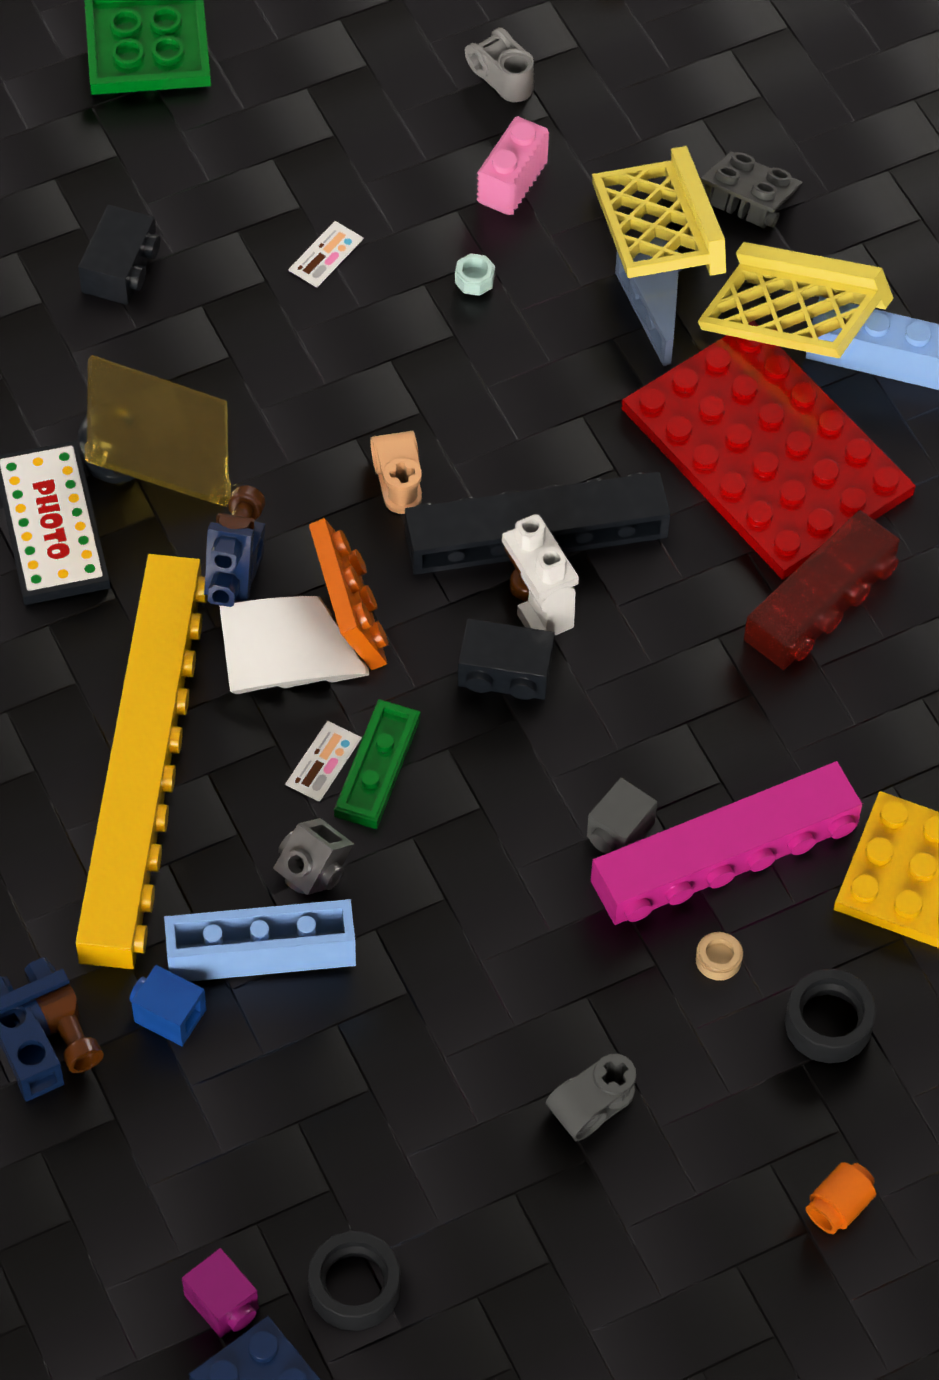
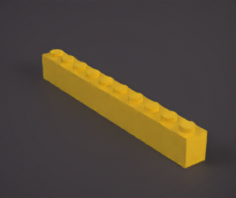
[75,554,208,970]

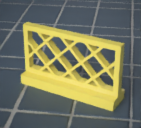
[592,146,726,278]
[698,242,893,359]

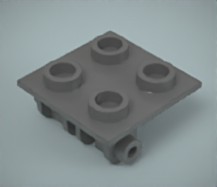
[700,151,803,228]

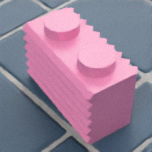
[476,116,549,215]

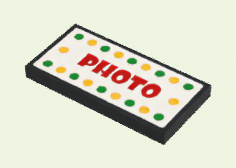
[0,440,110,605]

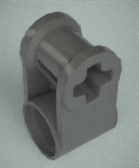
[545,1054,636,1141]

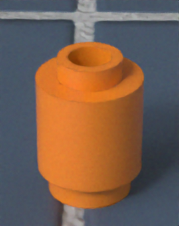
[806,1162,876,1234]

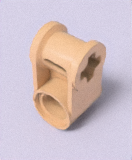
[370,431,422,514]

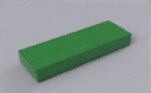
[334,699,421,830]

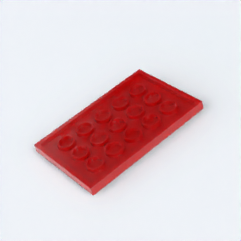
[622,321,916,580]

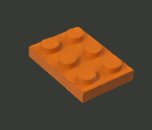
[309,518,388,670]

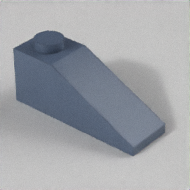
[615,237,682,366]

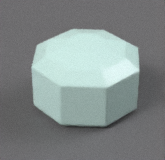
[455,253,495,296]

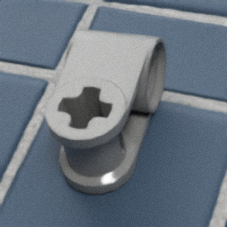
[464,27,534,102]

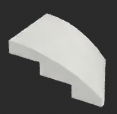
[220,596,369,694]

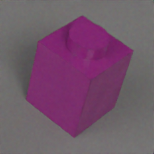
[182,1248,259,1338]

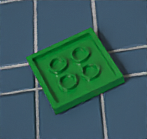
[84,0,211,95]

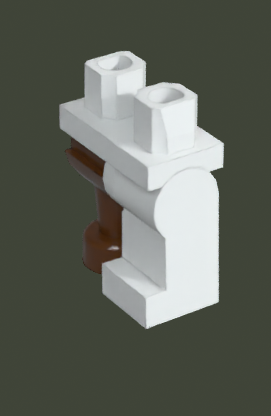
[502,514,579,635]

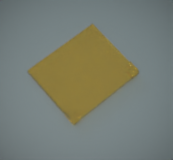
[85,355,231,507]

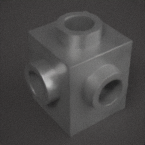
[273,818,354,895]

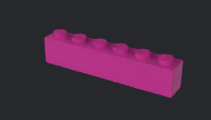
[591,761,862,925]

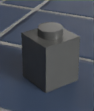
[587,777,658,854]

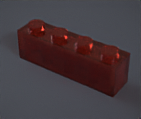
[744,510,900,670]

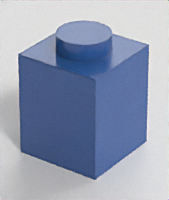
[130,965,206,1047]

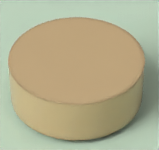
[696,932,743,980]

